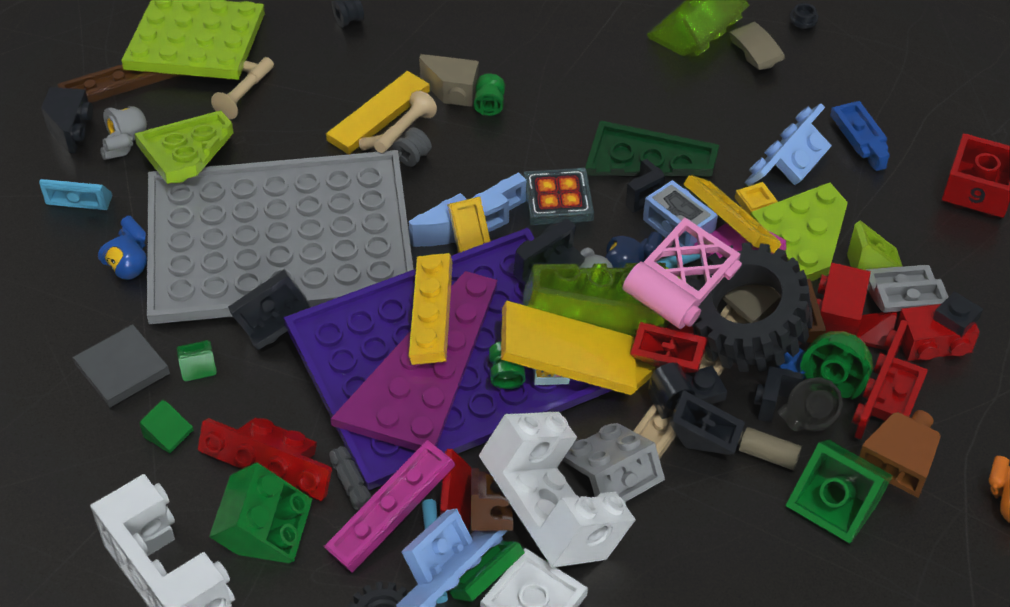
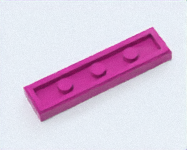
[324,440,455,573]

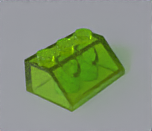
[647,0,750,56]

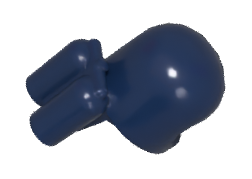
[605,232,662,280]

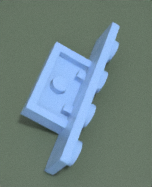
[744,103,832,186]
[396,509,507,607]

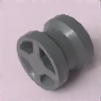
[393,127,432,167]

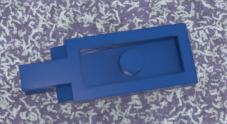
[830,101,890,171]

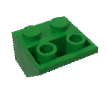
[209,462,312,563]

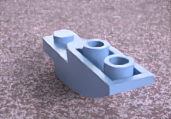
[409,172,526,247]

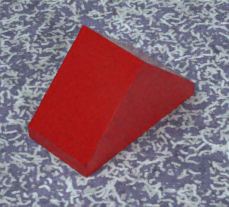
[630,322,708,373]

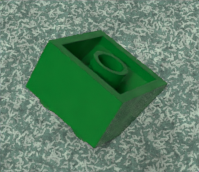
[785,440,893,543]

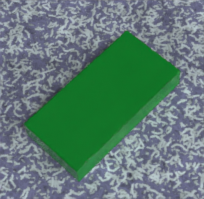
[448,541,525,601]

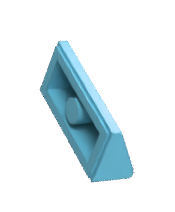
[39,179,112,210]

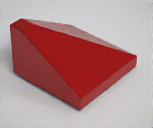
[857,312,898,351]

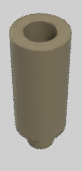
[738,427,802,471]

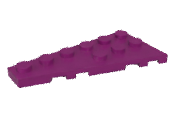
[331,271,498,451]

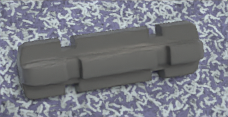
[329,446,371,510]

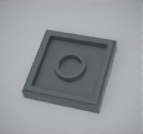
[73,324,170,408]

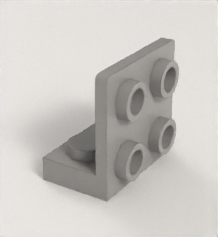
[562,423,665,502]

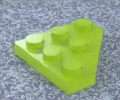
[134,110,234,184]
[750,182,848,281]

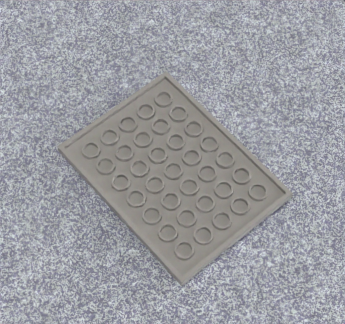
[147,150,414,324]

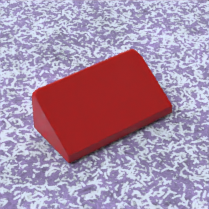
[440,449,472,531]

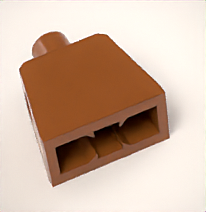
[859,410,941,498]

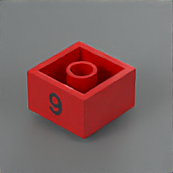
[942,133,1010,218]

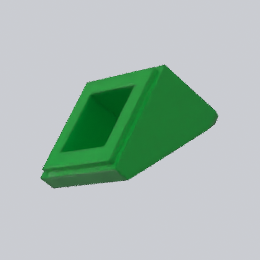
[177,340,217,381]
[140,400,194,454]

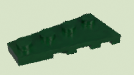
[585,120,719,176]

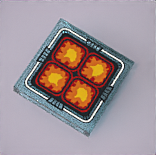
[524,168,594,225]

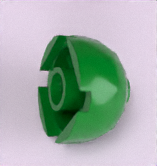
[800,331,873,401]

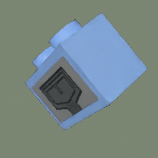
[643,180,718,247]

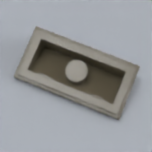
[722,284,781,323]

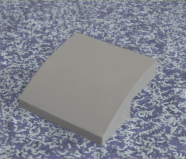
[865,265,948,312]

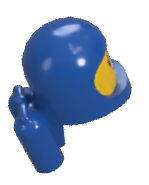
[98,216,147,280]

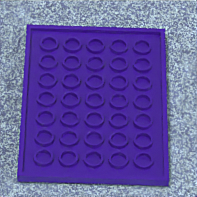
[284,228,613,490]

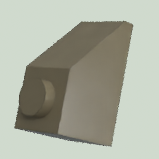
[419,54,479,107]

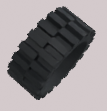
[688,243,813,372]

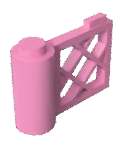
[622,217,742,329]

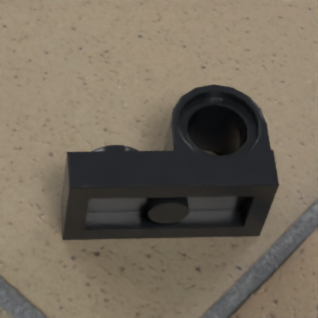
[648,362,727,419]

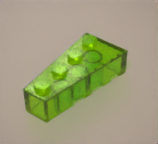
[523,263,666,336]

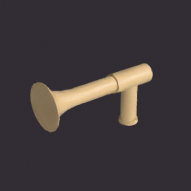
[211,57,274,119]
[359,91,437,153]

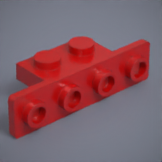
[852,320,928,440]
[198,418,332,501]

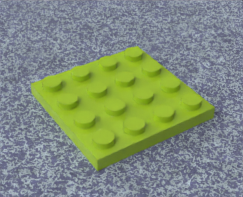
[122,0,265,80]

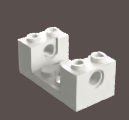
[479,412,636,567]
[90,474,235,607]

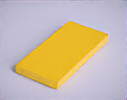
[501,300,637,395]

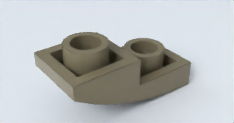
[729,22,785,70]

